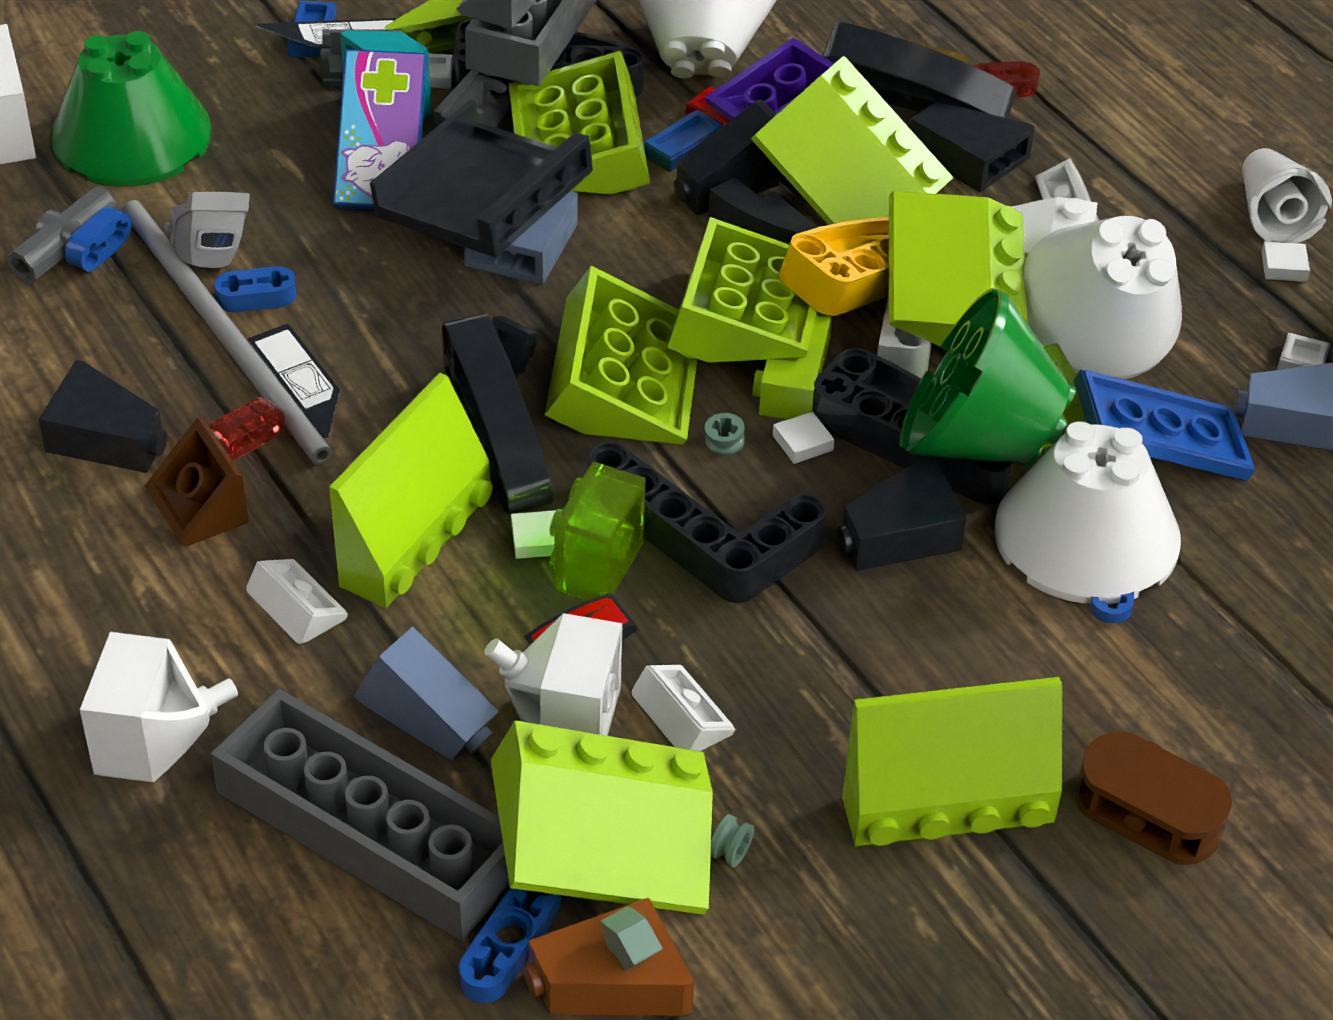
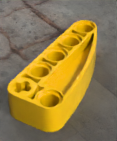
[778,217,889,316]

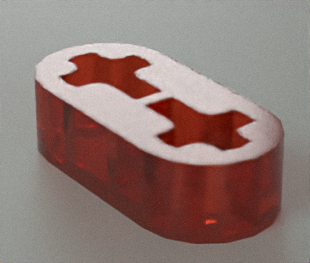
[973,61,1040,98]
[209,397,285,461]

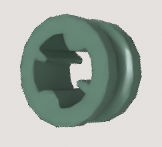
[705,413,745,455]
[711,814,754,868]

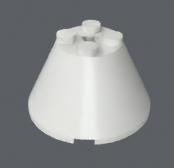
[638,0,777,78]
[1024,216,1182,379]
[994,422,1181,604]

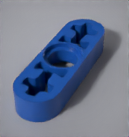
[459,888,561,1003]

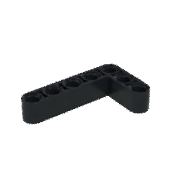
[588,442,826,603]

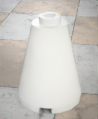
[1242,148,1332,243]

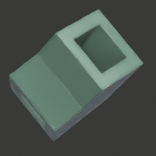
[600,905,663,971]

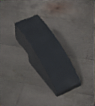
[708,178,818,244]

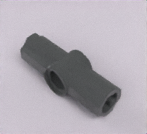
[6,186,119,284]

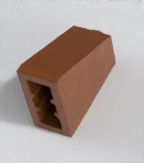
[523,898,694,1016]

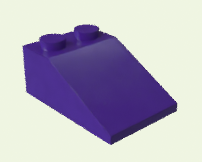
[705,37,834,120]

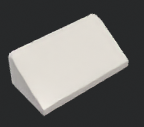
[1035,158,1099,221]
[246,559,348,644]
[632,665,736,751]

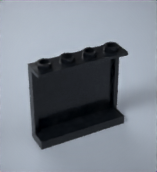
[370,100,593,258]

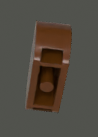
[1076,731,1232,865]

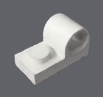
[877,295,931,378]

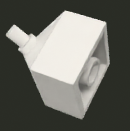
[484,613,622,736]
[80,632,238,782]

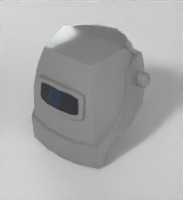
[163,192,250,268]

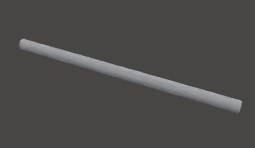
[122,200,332,465]

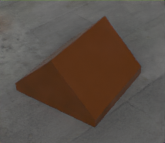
[145,417,249,546]

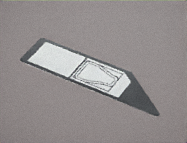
[257,18,398,47]
[248,324,340,439]

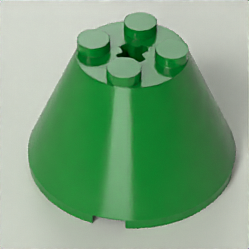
[50,31,212,187]
[900,288,1076,467]

